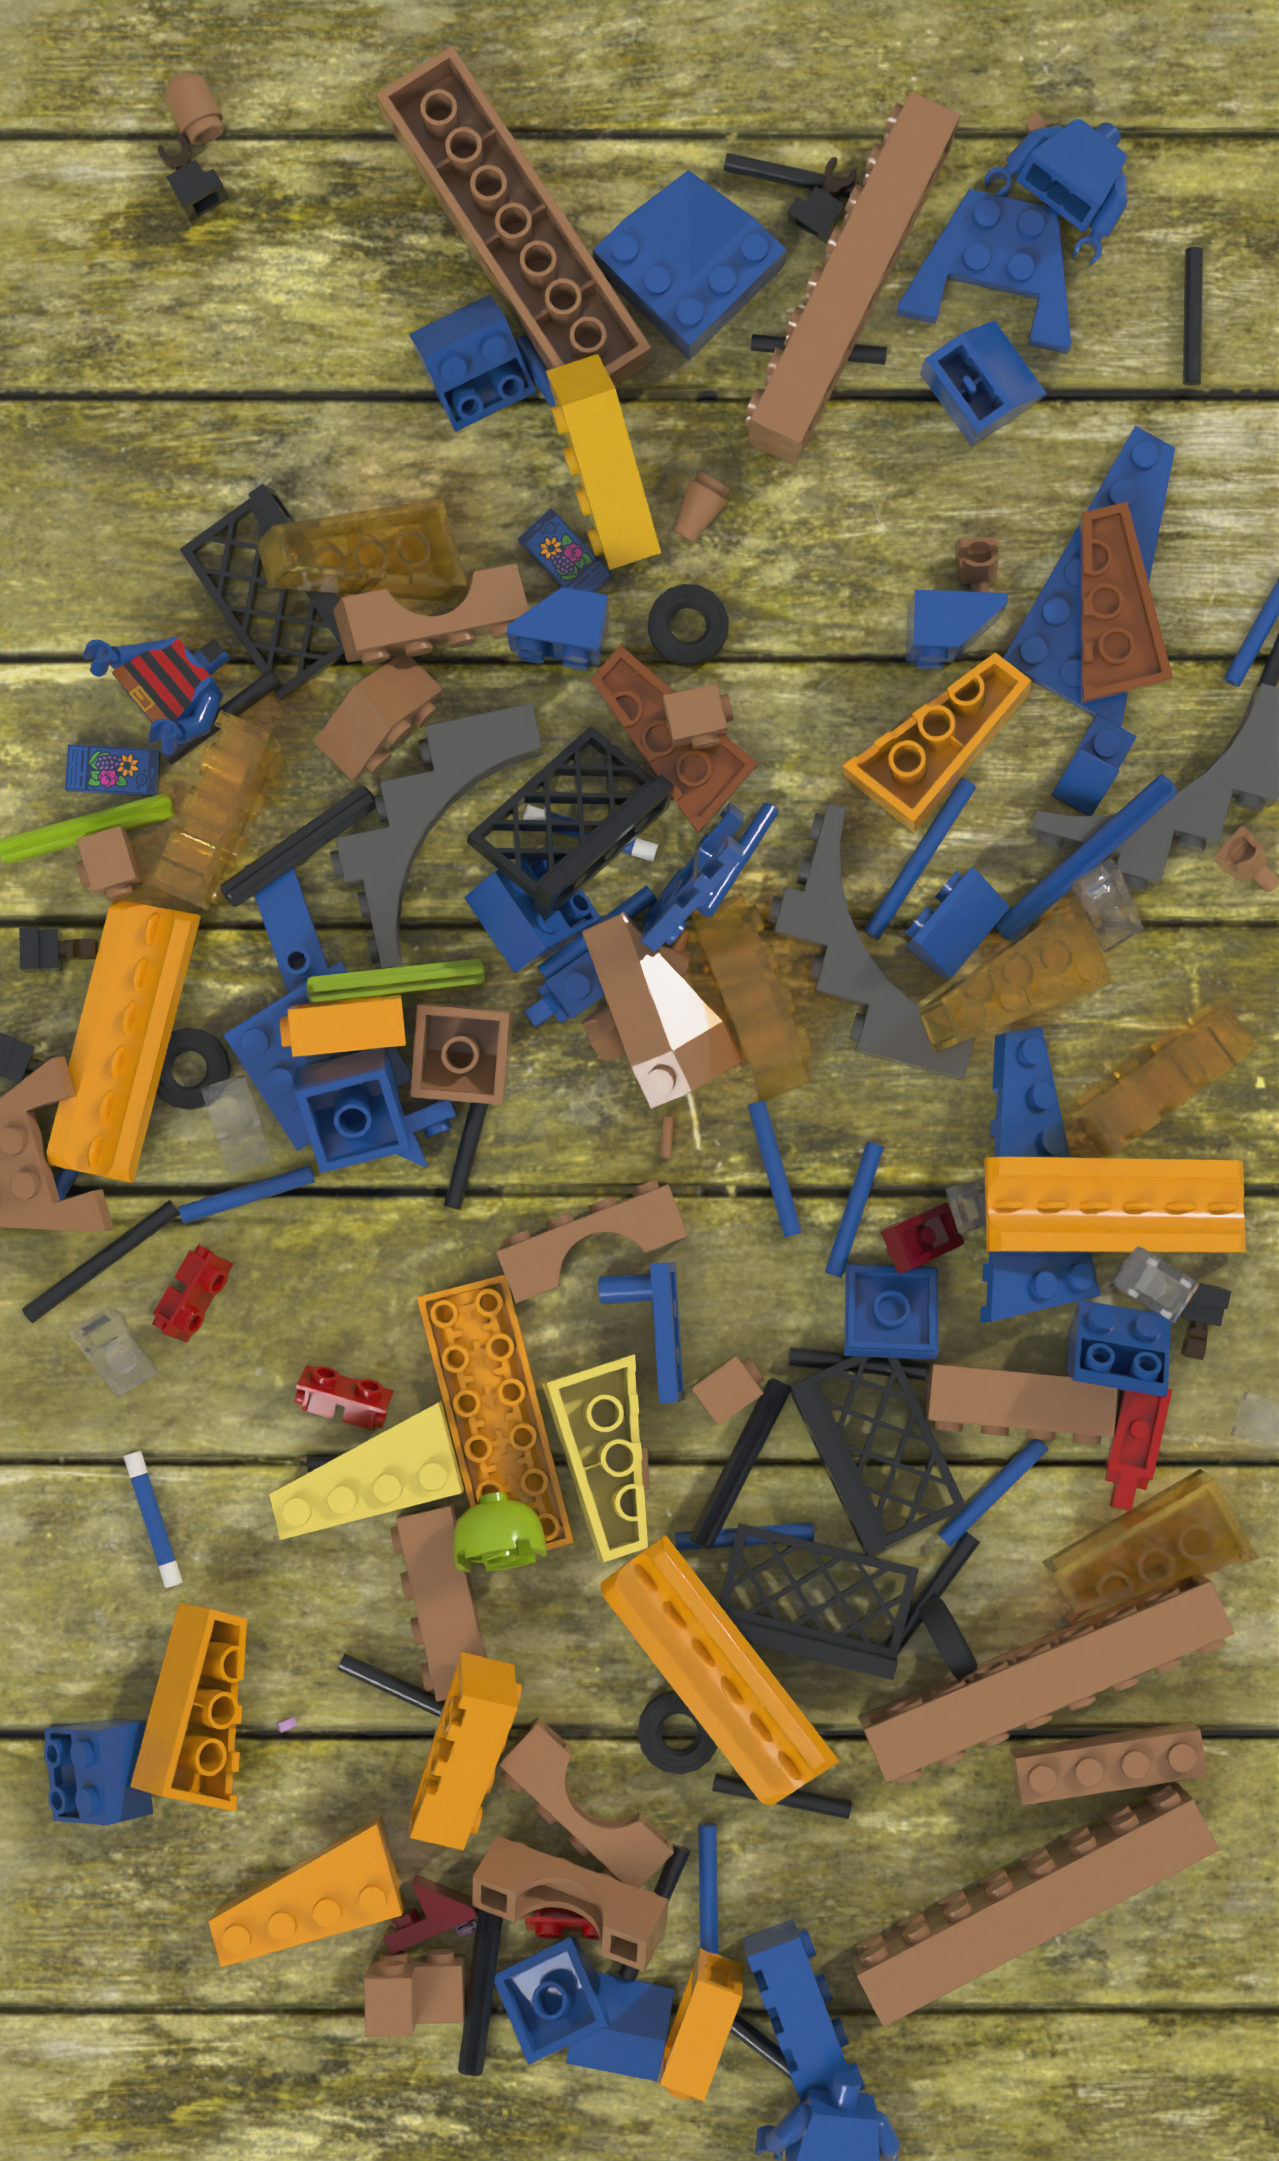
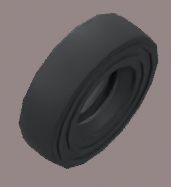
[648,584,729,666]
[156,1027,231,1110]
[919,1597,978,1680]
[637,1690,718,1774]

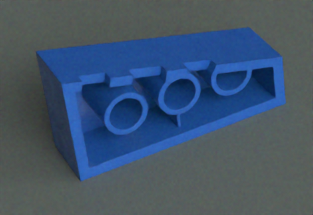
[741,1919,866,2104]

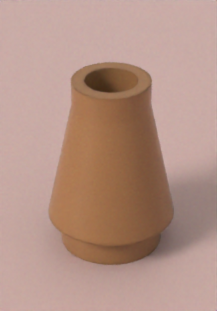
[672,471,731,543]

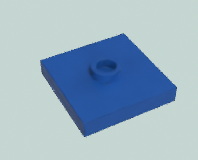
[844,1264,938,1360]

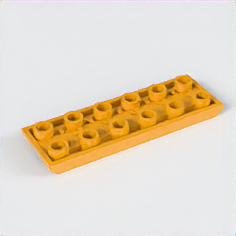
[46,899,201,1183]
[984,1157,1246,1253]
[417,1275,574,1565]
[600,1535,839,1806]

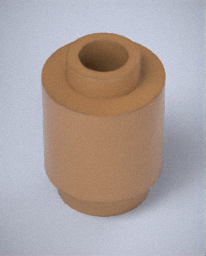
[163,72,224,146]

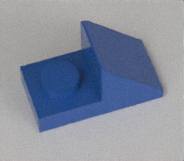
[1050,714,1137,816]
[397,1100,459,1168]

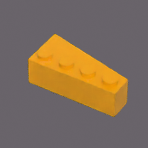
[130,1602,247,1812]

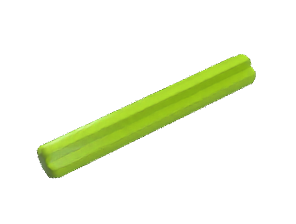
[0,793,175,864]
[306,959,485,1004]

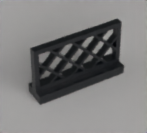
[180,484,345,700]
[467,726,675,920]
[788,1356,967,1556]
[719,1522,919,1680]

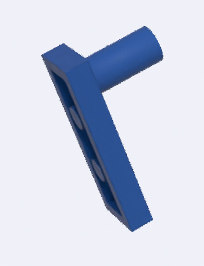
[244,864,329,993]
[598,1262,685,1404]

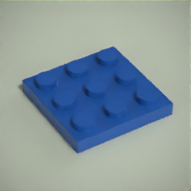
[223,961,412,1151]

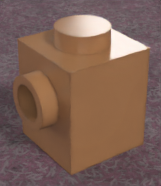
[663,683,734,749]
[76,826,143,901]
[691,1355,765,1427]

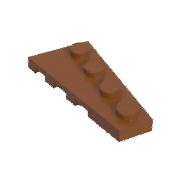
[1080,502,1173,704]
[590,645,758,834]

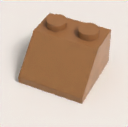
[410,1003,514,1105]

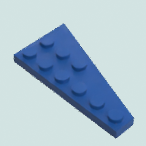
[980,1026,1100,1323]

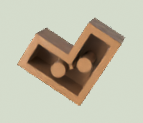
[314,652,444,781]
[364,1949,466,2037]

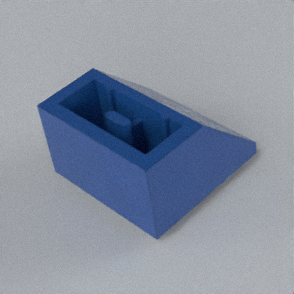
[408,295,536,432]
[920,321,1047,447]
[507,587,609,671]
[464,846,601,973]
[905,867,1010,982]
[1066,1300,1171,1397]
[44,1719,153,1825]

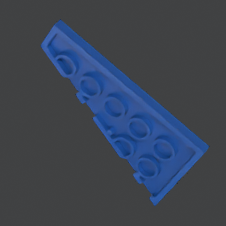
[1003,426,1175,727]

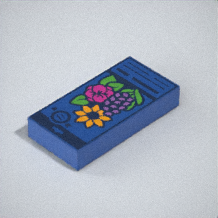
[518,508,613,593]
[65,744,161,797]

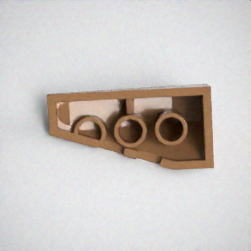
[582,912,743,1109]

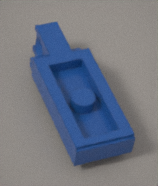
[524,951,605,1028]

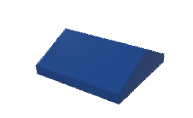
[494,1936,611,2065]
[566,1971,675,2081]

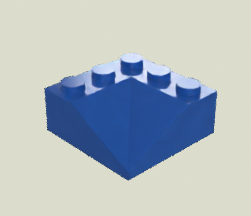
[592,170,787,361]

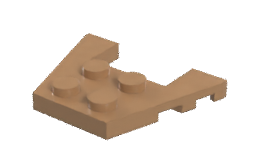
[0,1056,114,1232]

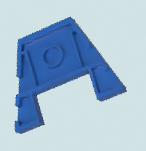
[896,189,1071,354]
[641,802,744,952]

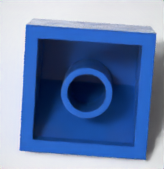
[906,590,1008,670]
[294,1048,411,1173]

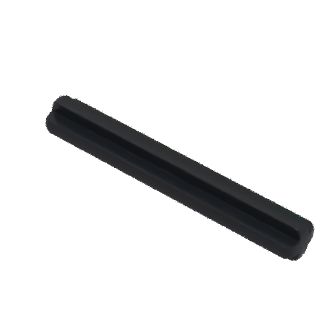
[220,786,376,907]
[690,1378,791,1549]
[458,1909,503,2076]

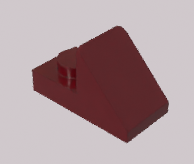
[881,1202,965,1275]
[384,1875,479,1955]

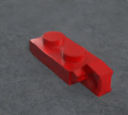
[1105,1389,1172,1511]

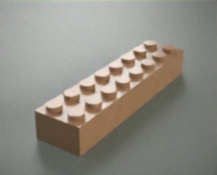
[376,45,652,387]
[744,91,961,466]
[858,1571,1235,1785]
[851,1783,1220,2027]

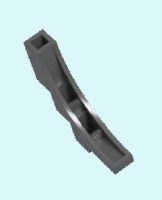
[1026,683,1279,892]
[330,703,544,969]
[767,803,976,1080]

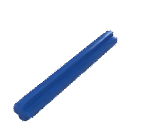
[995,774,1177,941]

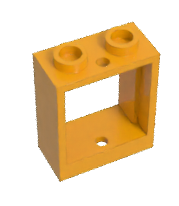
[280,994,406,1057]
[659,1948,744,2101]

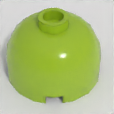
[452,1493,547,1572]

